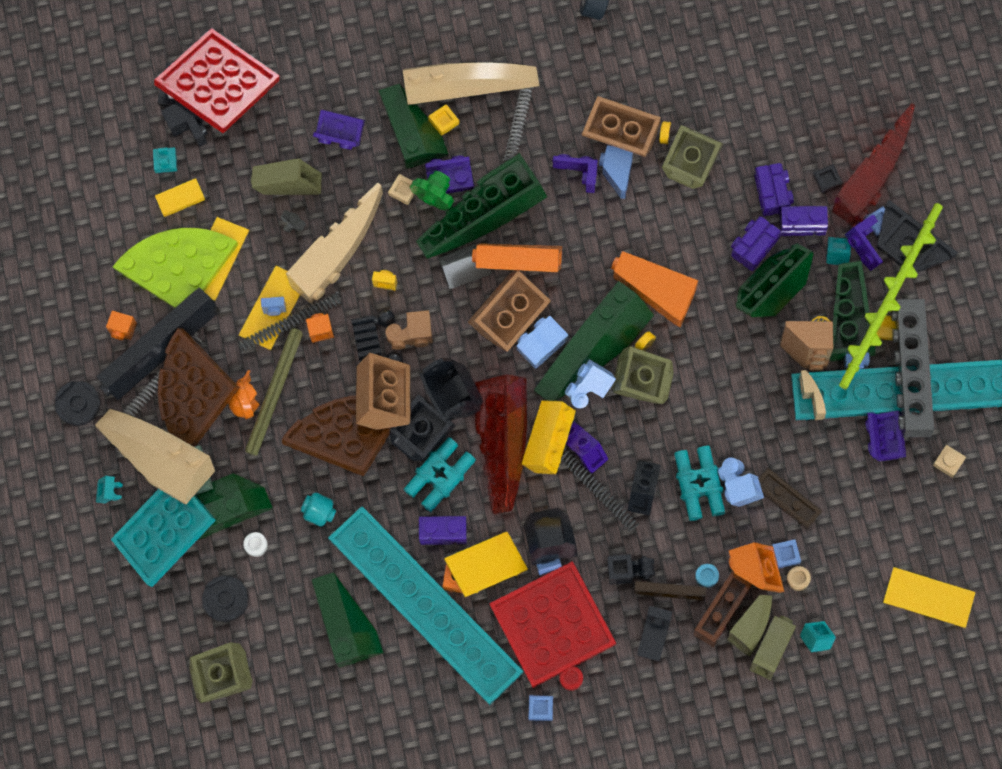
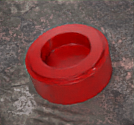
[560,666,583,691]

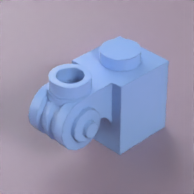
[565,359,616,408]
[718,458,764,507]

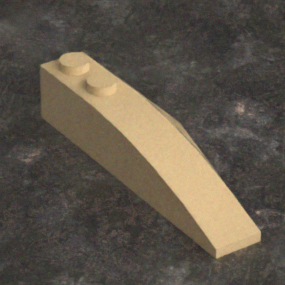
[403,63,539,105]
[286,183,383,304]
[95,409,215,505]

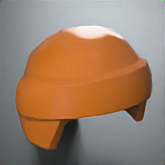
[228,370,259,419]

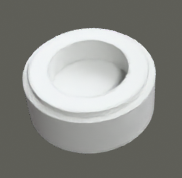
[244,532,268,557]

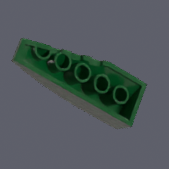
[416,153,548,259]
[534,281,654,401]

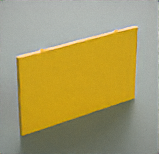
[444,532,528,597]

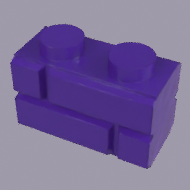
[754,163,794,216]
[780,206,828,236]
[731,216,781,271]
[419,516,467,545]

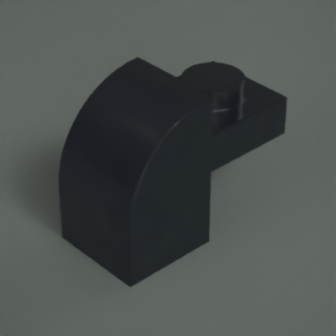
[161,103,208,147]

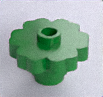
[409,171,454,211]

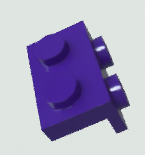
[313,110,365,150]
[866,410,906,462]

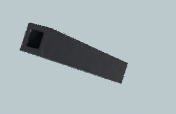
[96,287,220,401]

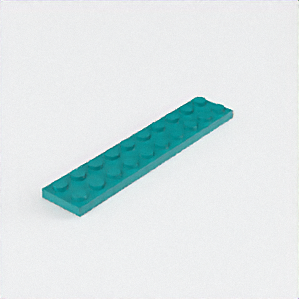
[791,360,1002,420]
[328,506,524,706]

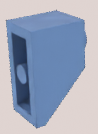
[599,145,633,199]

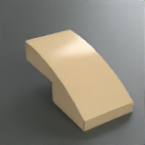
[799,370,826,420]

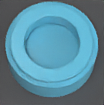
[695,564,719,588]

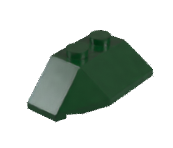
[735,243,814,317]
[196,473,273,540]

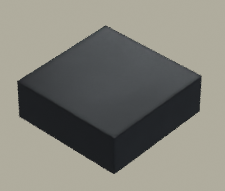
[813,164,843,194]

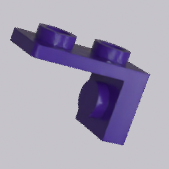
[553,154,598,193]
[844,214,883,271]
[565,421,609,473]

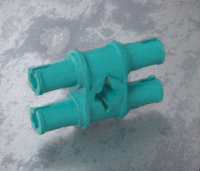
[403,437,476,513]
[674,446,725,521]

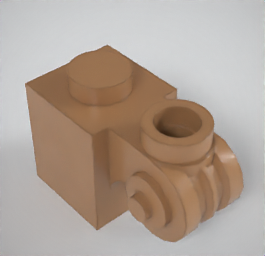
[386,310,433,350]

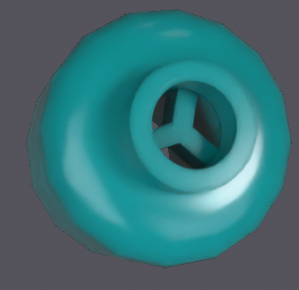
[300,492,336,526]

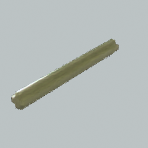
[245,328,303,456]

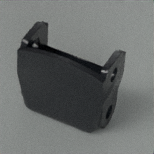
[419,358,483,420]

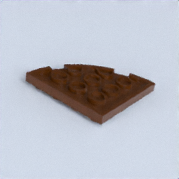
[158,328,240,447]
[281,395,391,476]

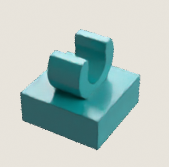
[153,147,177,173]
[96,476,123,504]

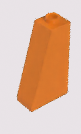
[472,244,562,272]
[611,251,698,328]

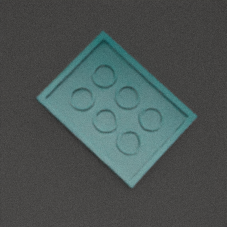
[111,489,216,587]

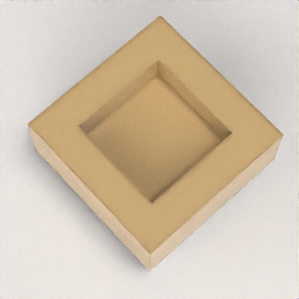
[388,174,415,205]
[933,445,966,478]

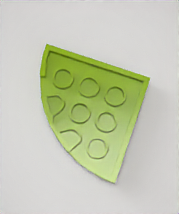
[113,228,238,308]

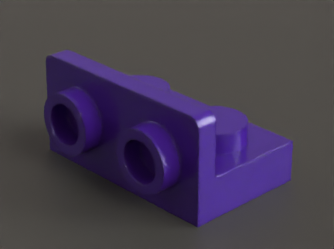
[425,156,474,194]

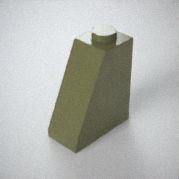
[251,158,322,195]
[749,616,796,681]

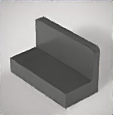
[438,242,492,289]

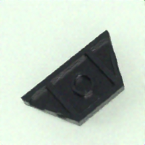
[876,200,958,273]

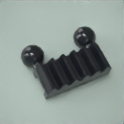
[351,309,404,363]

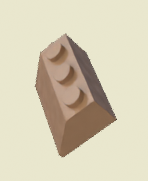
[582,96,661,157]
[468,270,551,352]
[780,321,833,372]
[356,353,410,430]

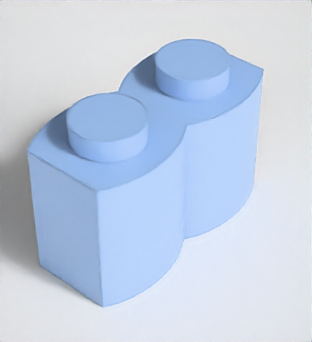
[517,316,569,369]

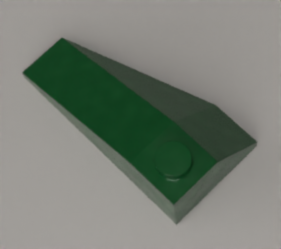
[379,84,449,169]
[311,572,384,668]

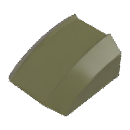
[662,125,724,189]
[612,346,674,404]
[727,595,772,656]
[189,642,253,703]

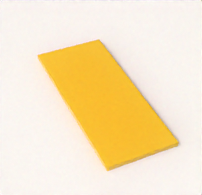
[204,217,249,301]
[239,266,300,350]
[883,567,975,628]

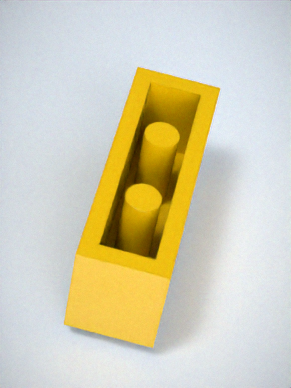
[522,401,576,475]

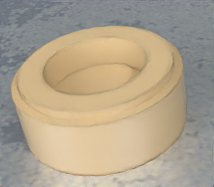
[787,566,811,591]

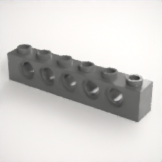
[891,299,934,438]

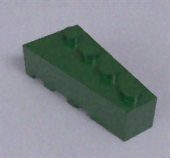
[830,261,876,362]

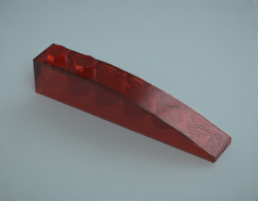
[832,103,915,227]
[475,374,527,515]

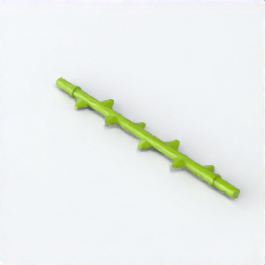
[839,203,943,389]

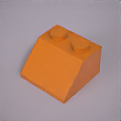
[729,542,784,593]

